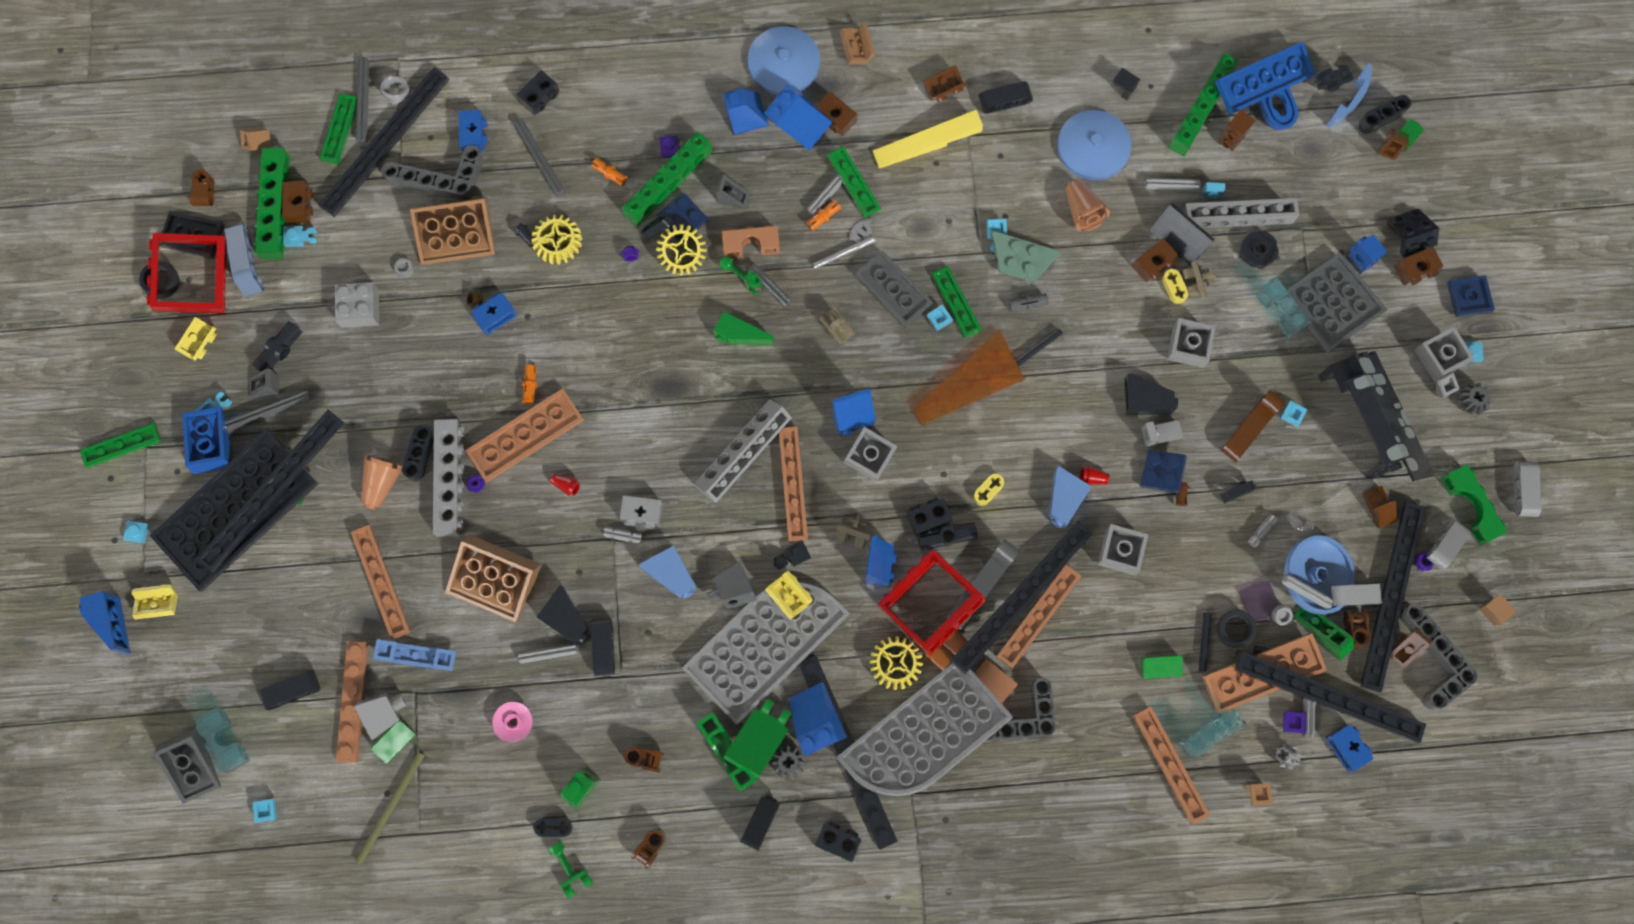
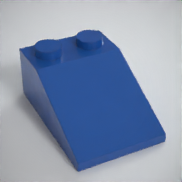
[764,84,833,150]
[832,388,876,436]
[182,406,232,474]
[865,536,897,587]
[79,591,131,654]
[789,682,847,756]

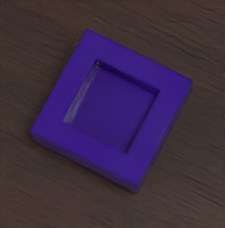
[659,135,679,157]
[1283,712,1305,734]

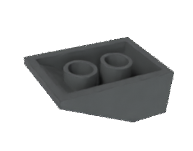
[153,727,221,804]

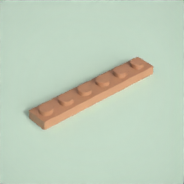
[779,426,808,542]
[351,525,411,640]
[996,564,1082,669]
[336,642,369,763]
[1133,706,1210,825]

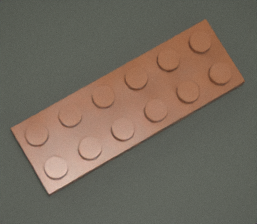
[465,388,584,483]
[1202,633,1327,714]

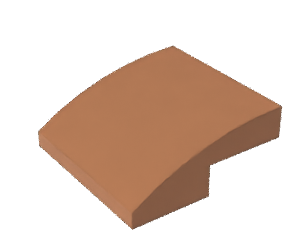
[974,659,1018,704]

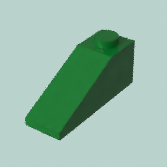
[713,312,774,345]
[1293,608,1354,661]

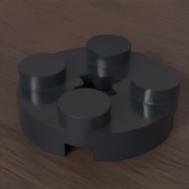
[1315,65,1354,92]
[1239,231,1279,269]

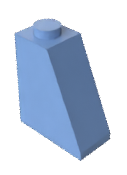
[1048,466,1091,528]
[639,546,697,599]

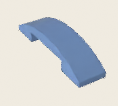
[1326,63,1372,128]
[373,639,457,671]

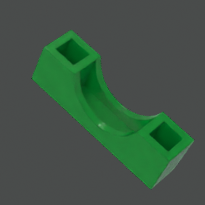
[1441,464,1508,546]
[696,712,757,793]

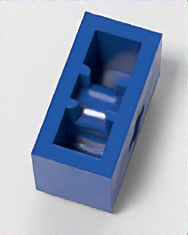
[459,110,488,152]
[1346,234,1387,274]
[471,292,518,336]
[1325,724,1374,772]

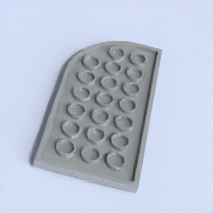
[682,583,850,725]
[837,664,1012,796]

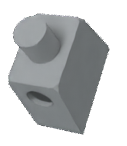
[354,693,407,740]

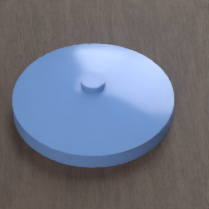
[748,26,820,95]
[1057,110,1131,180]
[1284,535,1355,614]

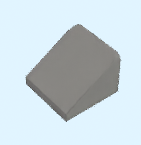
[1436,372,1460,397]

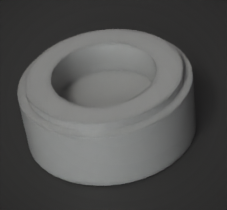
[394,258,414,278]
[1271,605,1293,626]

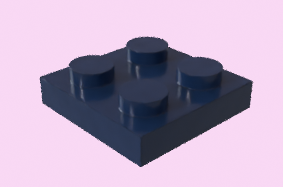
[656,193,709,242]
[1447,275,1495,317]
[1140,449,1187,493]

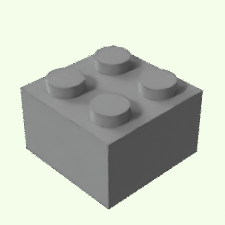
[335,282,379,328]
[1167,318,1216,368]
[1414,327,1475,382]
[844,427,898,482]
[1097,524,1148,575]

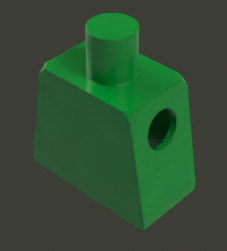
[560,768,600,811]

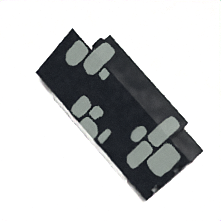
[1318,351,1435,482]

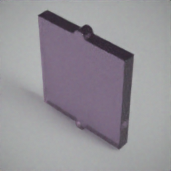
[1238,580,1279,622]

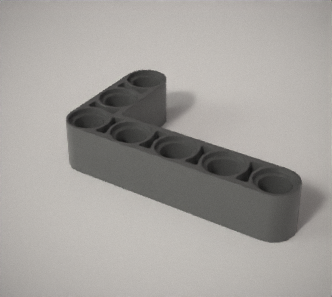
[382,145,483,200]
[943,539,1020,632]
[1400,604,1478,710]
[986,678,1056,741]

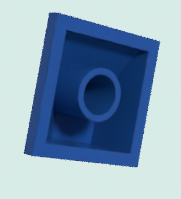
[723,89,769,135]

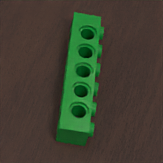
[1169,53,1239,157]
[622,131,713,228]
[253,148,290,260]

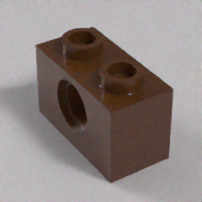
[816,91,857,137]
[1218,110,1256,152]
[283,181,313,224]
[1132,238,1178,283]
[1394,247,1444,286]

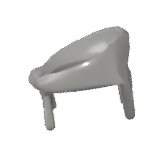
[380,76,412,108]

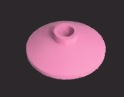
[492,702,533,742]

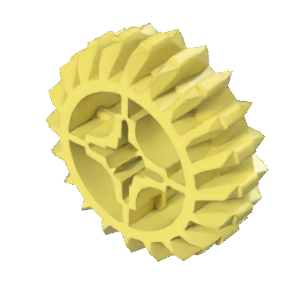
[531,215,582,265]
[656,224,707,275]
[869,636,923,690]

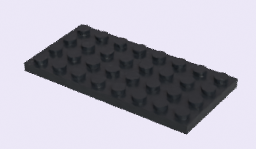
[149,428,319,592]

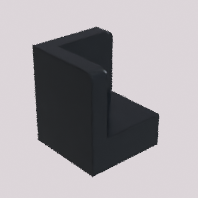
[1112,67,1140,100]

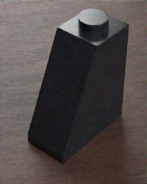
[1124,374,1178,415]
[537,585,589,646]
[740,795,780,851]

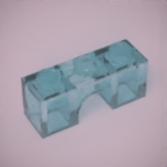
[1256,278,1311,339]
[195,707,250,773]
[1179,709,1245,760]

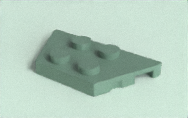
[991,231,1061,283]

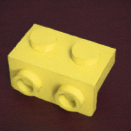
[174,317,217,361]
[765,570,813,620]
[131,584,178,620]

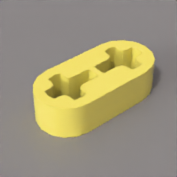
[1162,269,1189,304]
[973,474,1004,506]

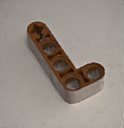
[1220,390,1286,463]

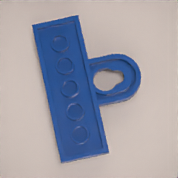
[1215,41,1317,130]

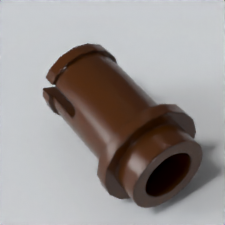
[1175,482,1190,506]

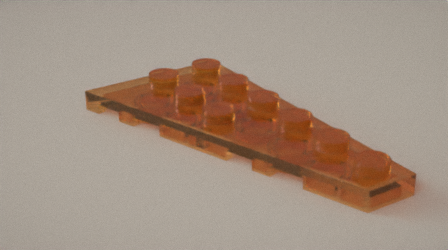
[914,330,1024,426]

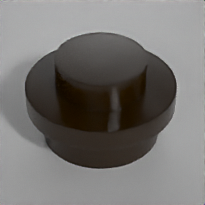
[466,290,483,309]

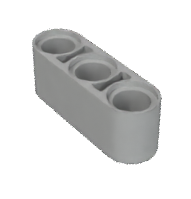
[1513,461,1541,517]
[1426,519,1471,570]
[1331,584,1382,606]

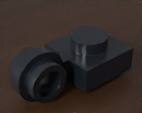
[773,541,811,570]

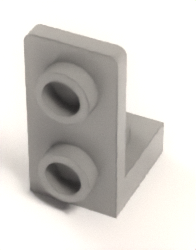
[1141,420,1183,447]

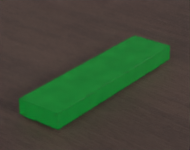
[319,93,357,165]
[827,146,881,218]
[931,266,982,339]
[80,423,162,468]

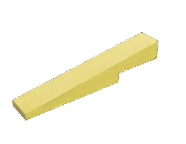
[872,110,983,168]

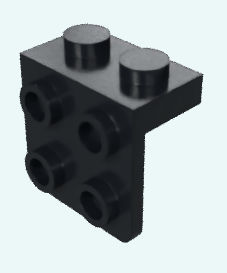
[1387,209,1440,257]

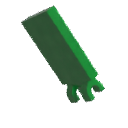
[724,699,791,779]

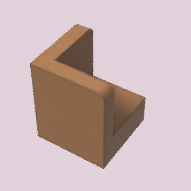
[239,128,271,151]
[1479,594,1517,626]
[1244,783,1273,805]

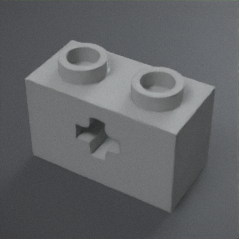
[620,496,663,529]

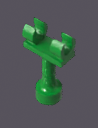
[719,255,764,296]
[547,841,593,899]

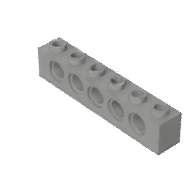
[1182,198,1299,228]
[694,399,792,503]
[433,419,464,537]

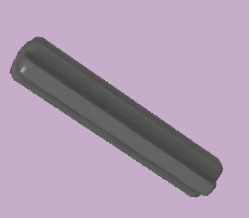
[748,263,791,308]

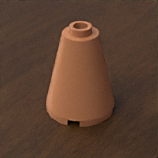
[1065,180,1110,232]
[361,454,403,510]

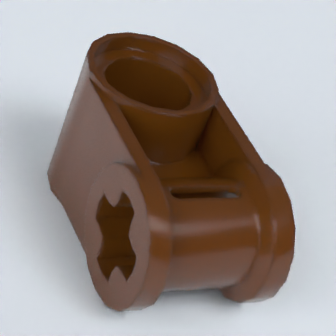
[189,169,215,207]
[1343,610,1370,649]
[624,747,664,773]
[631,829,666,869]

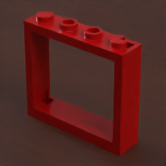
[147,233,227,314]
[878,549,985,656]

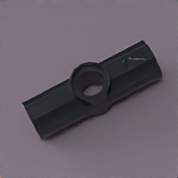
[252,321,302,372]
[917,522,978,552]

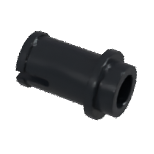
[514,223,536,247]

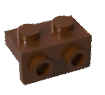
[922,65,967,102]

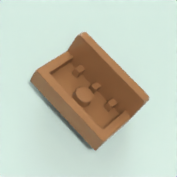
[840,24,874,64]

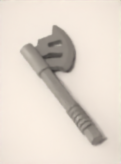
[813,217,876,269]

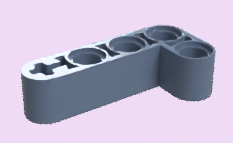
[224,223,264,297]

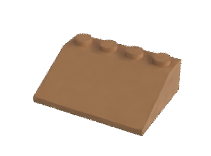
[410,197,495,265]
[445,535,541,622]

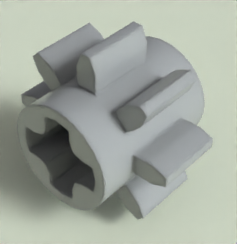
[1275,743,1302,770]

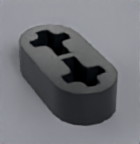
[641,213,674,240]
[1220,480,1257,504]
[533,818,573,837]

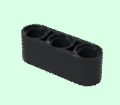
[978,81,1033,114]
[1358,95,1411,134]
[402,424,434,482]
[591,618,615,676]
[259,671,321,710]

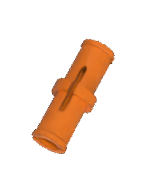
[591,157,628,187]
[805,200,841,232]
[522,365,537,405]

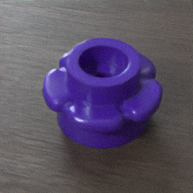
[621,246,639,262]
[466,474,485,493]
[1414,552,1434,571]

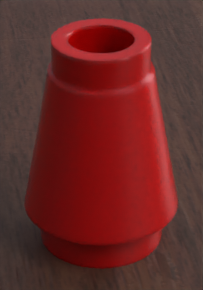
[1079,466,1110,485]
[550,473,580,496]

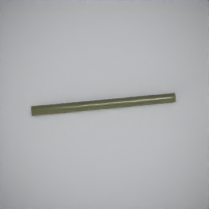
[355,752,425,865]

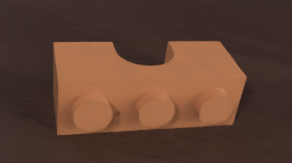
[722,225,780,258]

